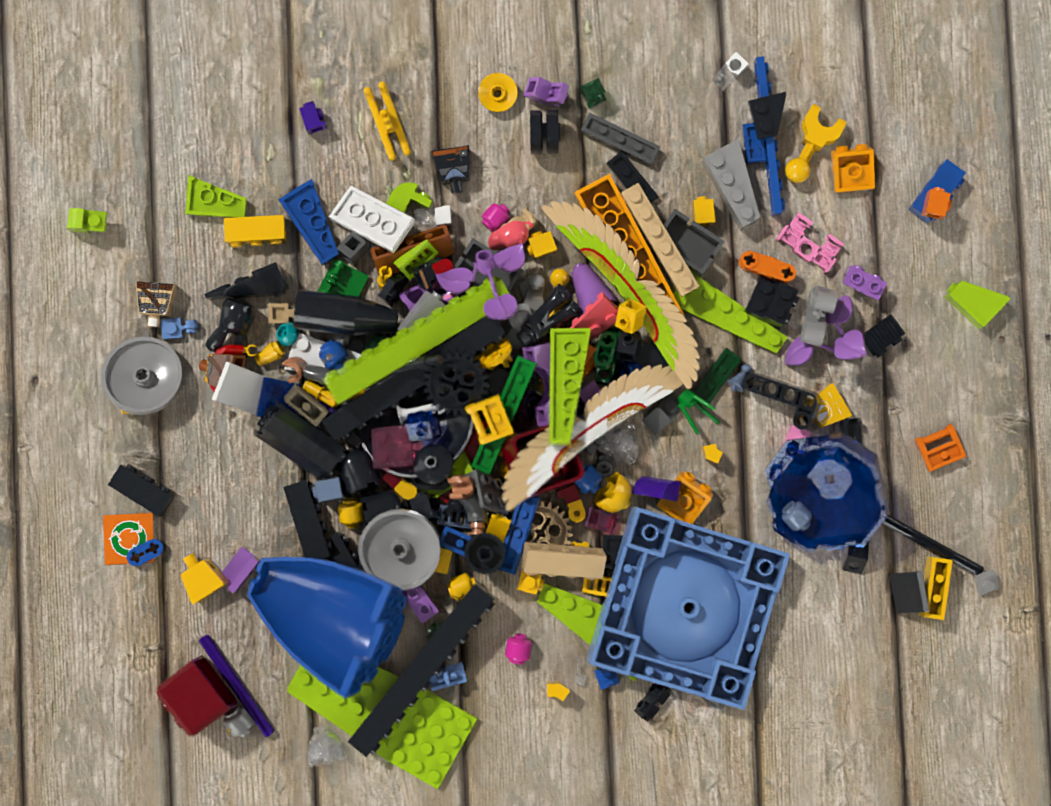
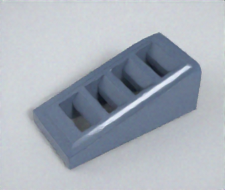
[437,504,470,529]

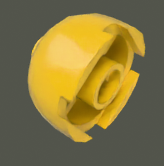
[594,472,632,513]

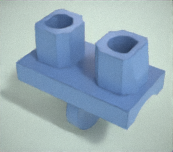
[429,662,467,691]

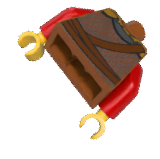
[199,344,258,392]

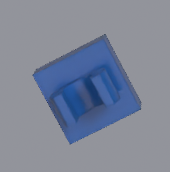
[594,668,620,690]

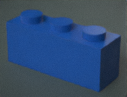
[908,159,966,223]
[440,526,491,558]

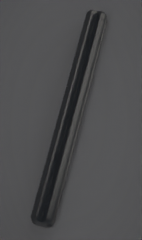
[875,511,984,575]

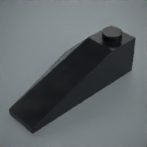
[204,262,290,300]

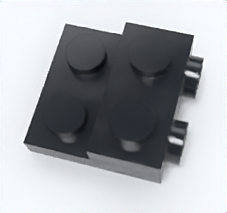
[744,276,800,329]

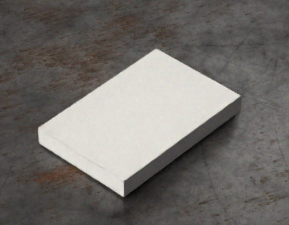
[212,362,276,417]

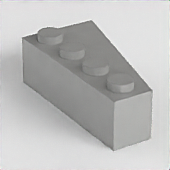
[701,139,760,230]

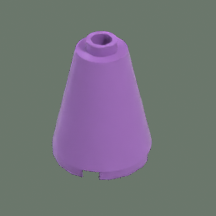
[571,263,618,316]

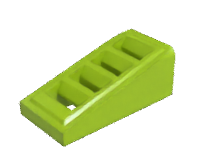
[394,239,438,280]

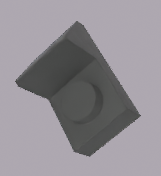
[642,393,682,435]

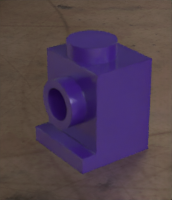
[299,101,327,134]

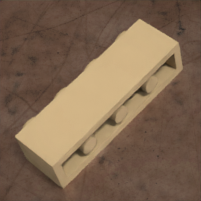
[521,542,607,580]

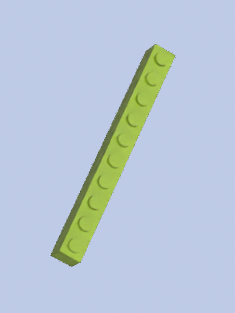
[322,276,509,404]

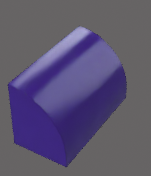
[632,476,681,501]

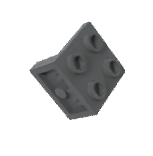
[464,469,508,516]

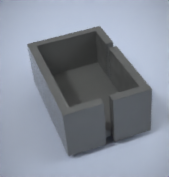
[664,209,725,277]
[453,238,523,294]

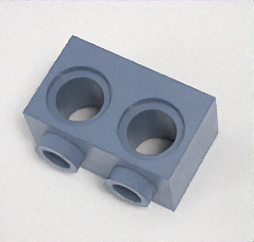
[312,477,345,502]

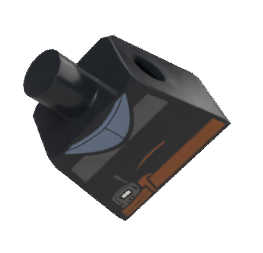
[432,145,470,194]

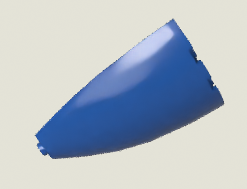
[247,557,406,698]

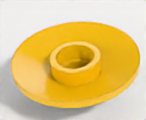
[478,73,518,112]

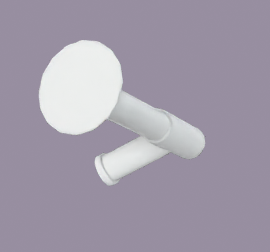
[397,386,445,425]

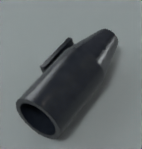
[294,289,398,336]

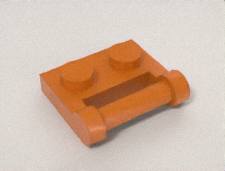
[914,424,967,472]

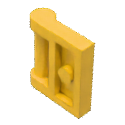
[465,395,514,445]

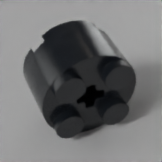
[465,533,506,574]

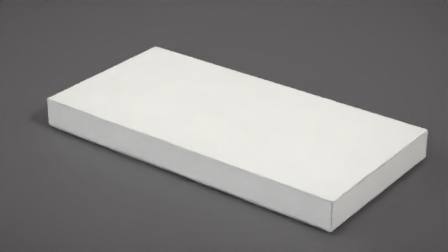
[329,186,416,253]

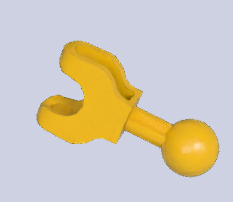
[785,103,847,183]

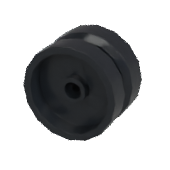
[530,110,560,154]

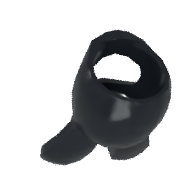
[206,298,255,358]

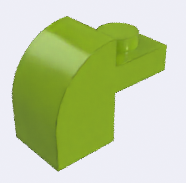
[386,182,433,214]
[67,208,108,233]

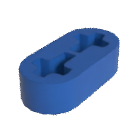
[127,539,165,566]

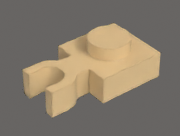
[268,303,295,324]

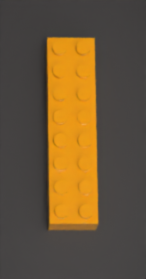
[574,174,684,335]

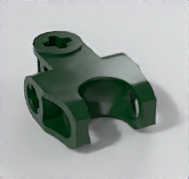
[594,327,622,385]

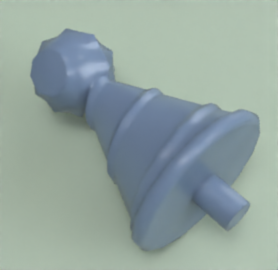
[727,364,752,392]

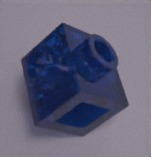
[405,411,438,441]

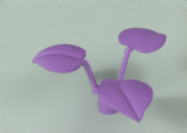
[436,243,525,319]
[785,295,867,366]

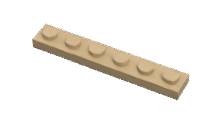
[621,183,699,297]

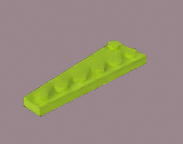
[673,270,788,354]
[549,328,591,445]

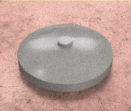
[101,337,183,415]
[359,509,441,590]

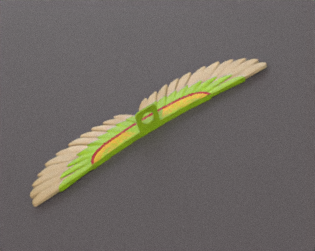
[542,201,700,389]

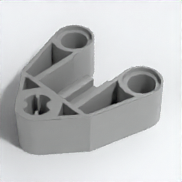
[800,285,838,347]

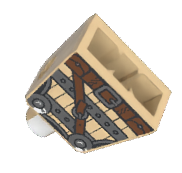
[136,281,178,328]

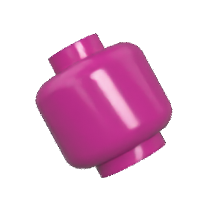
[482,203,511,233]
[505,633,532,664]

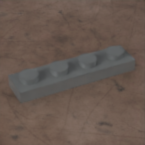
[581,112,660,165]

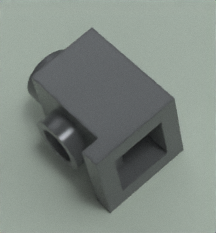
[337,232,370,267]

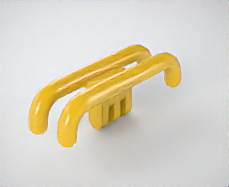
[363,81,411,161]

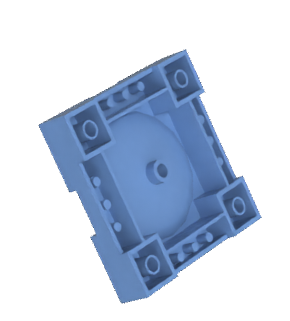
[586,506,790,710]

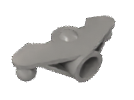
[503,274,549,354]

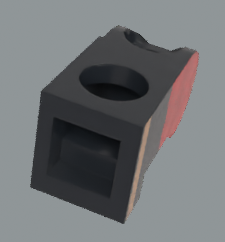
[412,257,453,290]

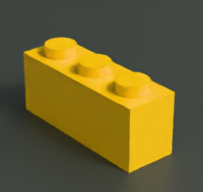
[224,215,287,248]
[918,556,953,620]

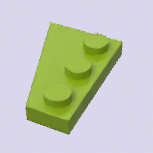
[185,175,247,218]

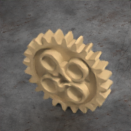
[526,501,573,545]

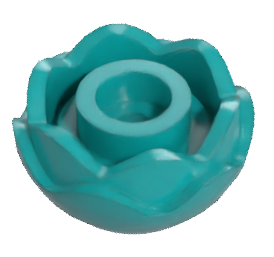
[276,322,299,347]

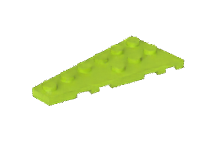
[537,583,636,682]

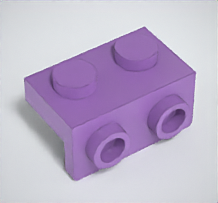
[843,265,887,300]

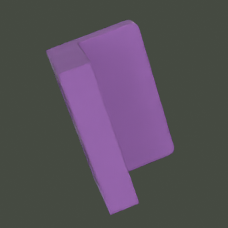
[222,547,260,593]

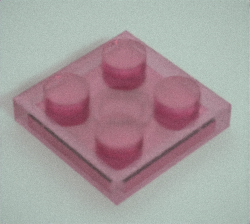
[371,424,414,470]

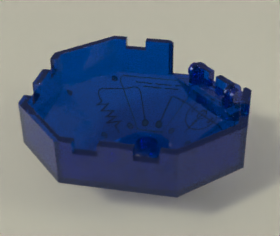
[765,433,889,553]

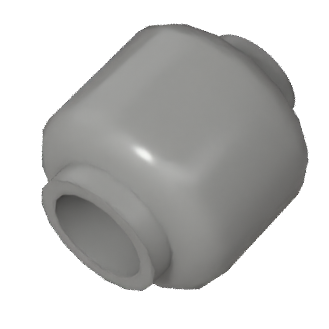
[223,706,253,738]

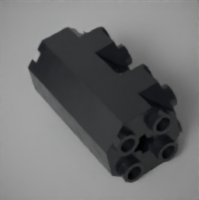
[253,400,346,480]

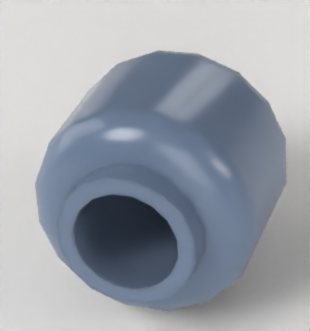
[782,501,812,531]

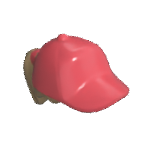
[488,207,537,251]

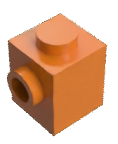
[921,187,952,220]

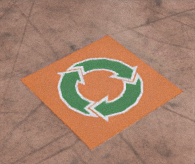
[103,513,155,565]

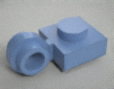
[161,318,200,340]

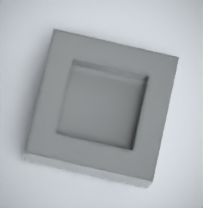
[974,569,999,596]

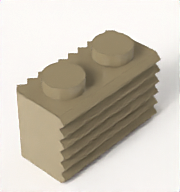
[284,384,328,426]

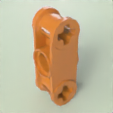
[738,250,796,284]

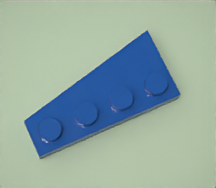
[278,179,339,266]

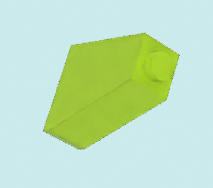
[944,280,1010,329]

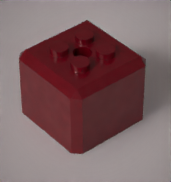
[501,425,585,500]
[156,655,238,736]

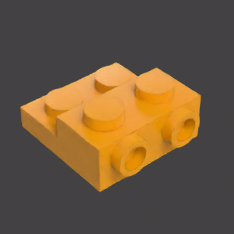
[831,144,875,193]
[656,471,713,524]

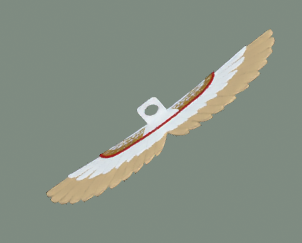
[502,365,683,511]

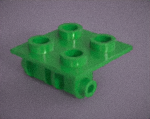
[318,259,369,296]

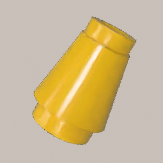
[254,340,285,367]

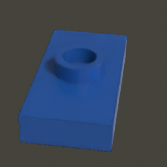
[742,123,767,164]

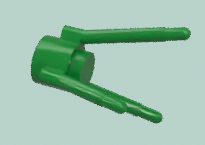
[677,389,720,434]

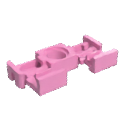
[776,212,844,274]

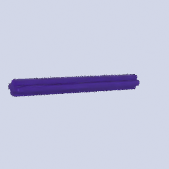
[199,635,274,737]

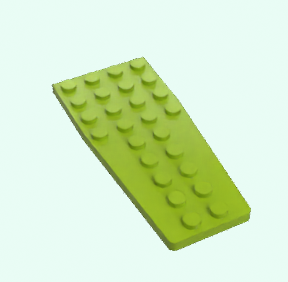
[287,665,477,789]

